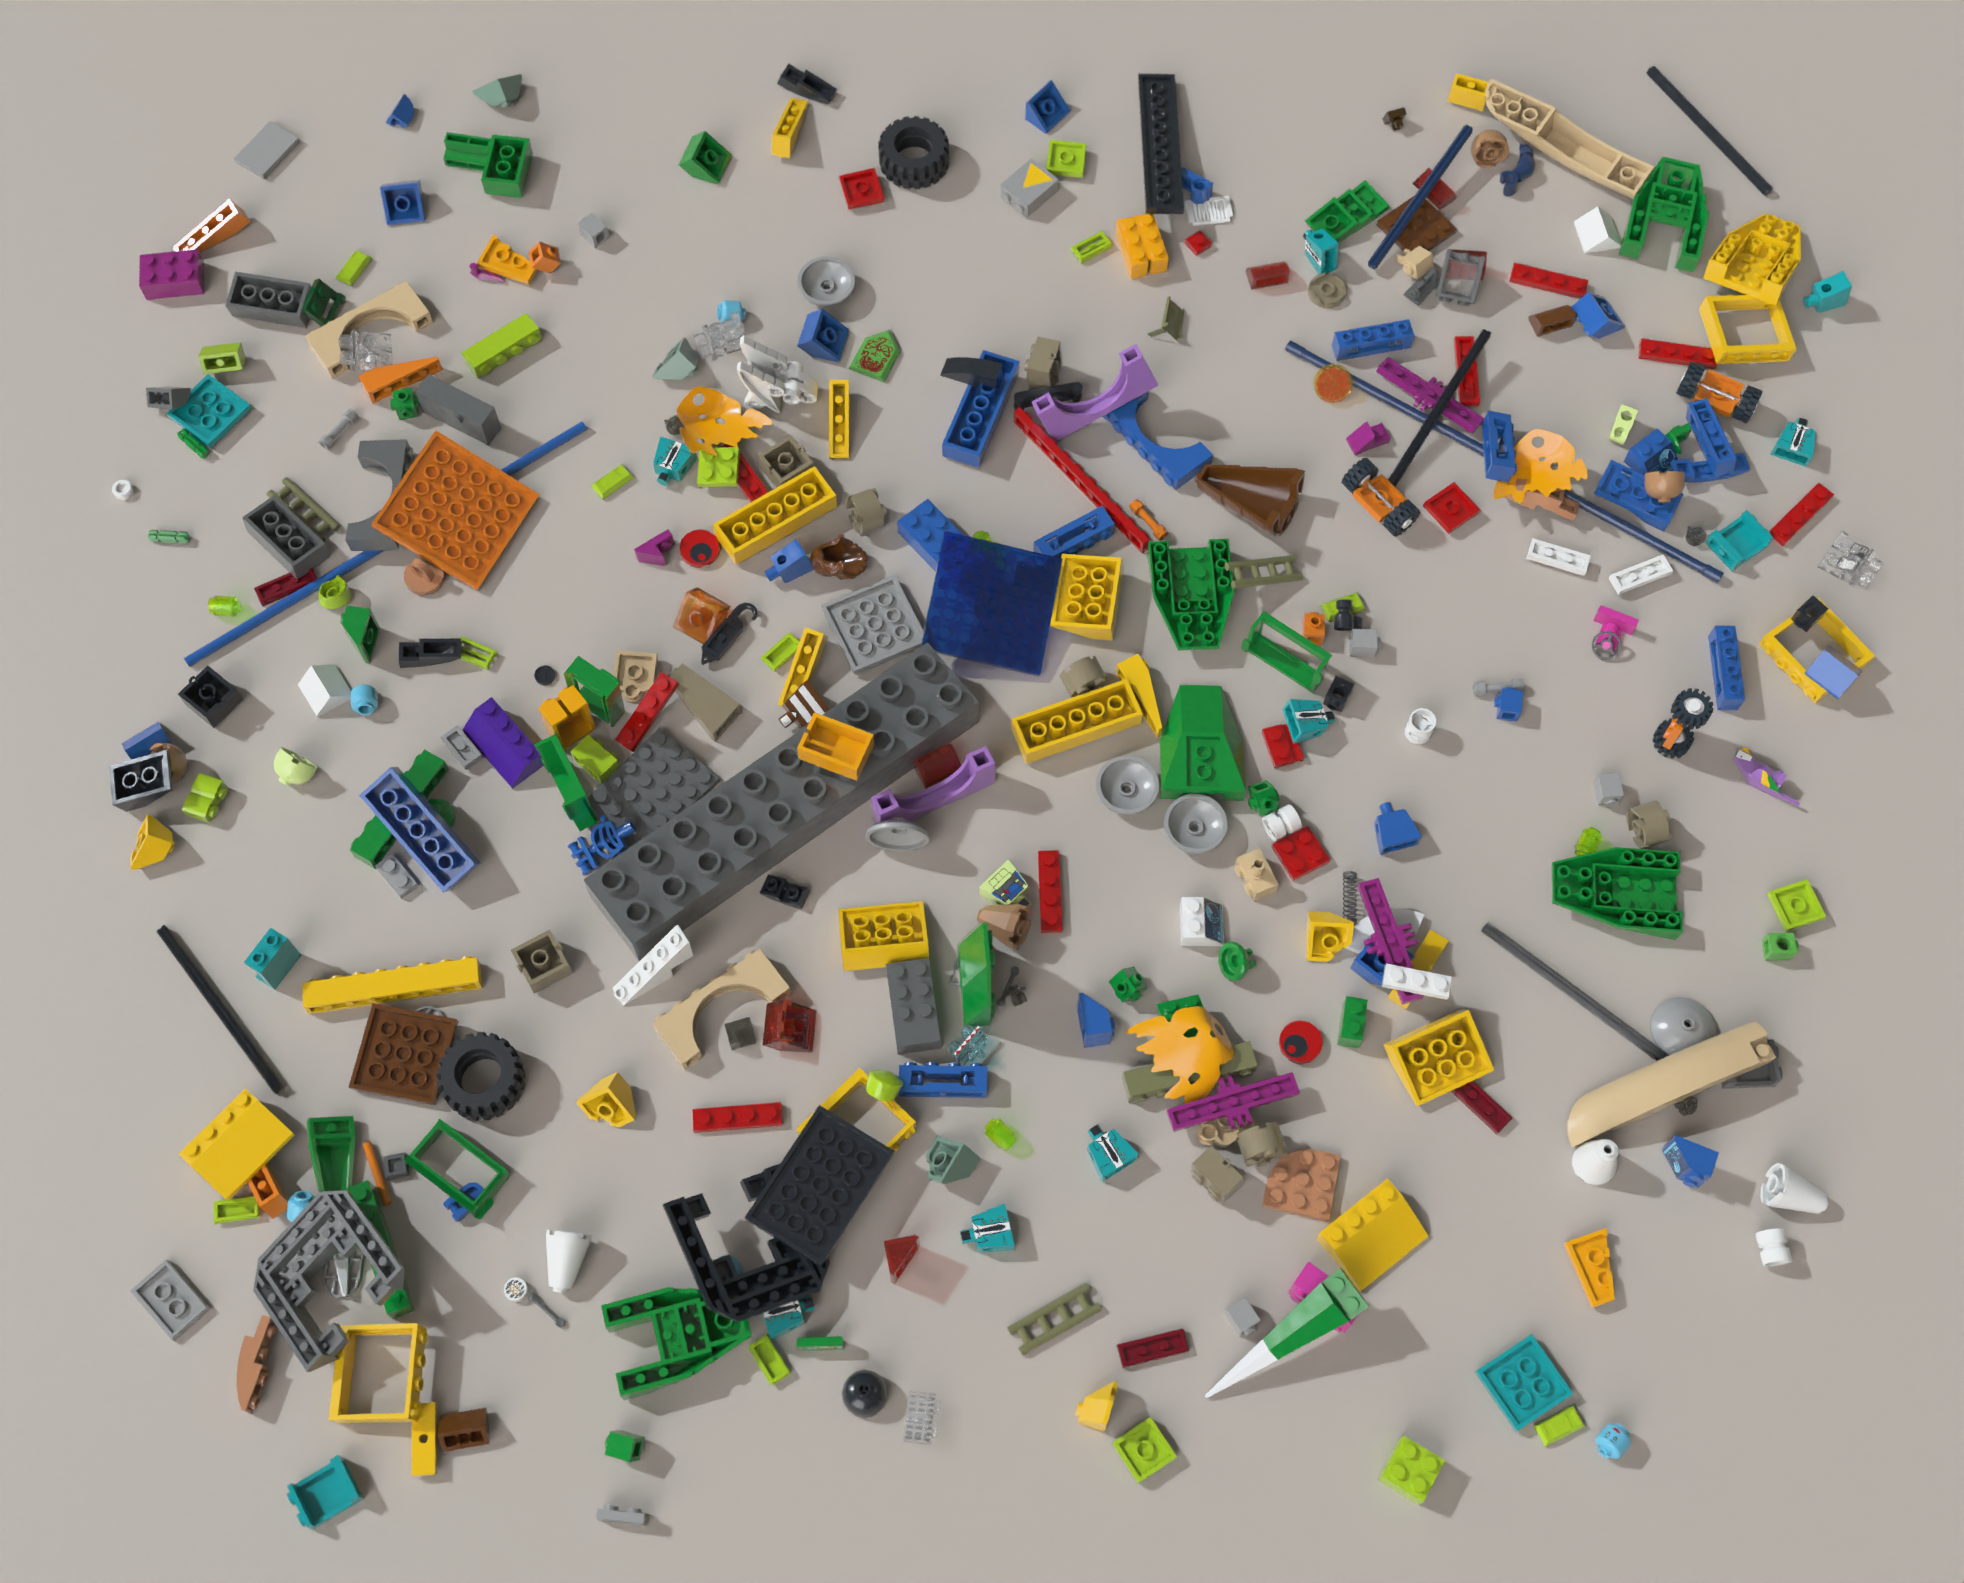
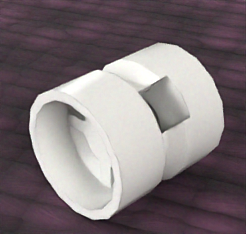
[1405,708,1436,745]
[1262,804,1302,841]
[1755,1228,1793,1267]

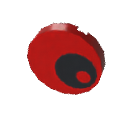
[679,529,720,568]
[1278,1020,1323,1064]

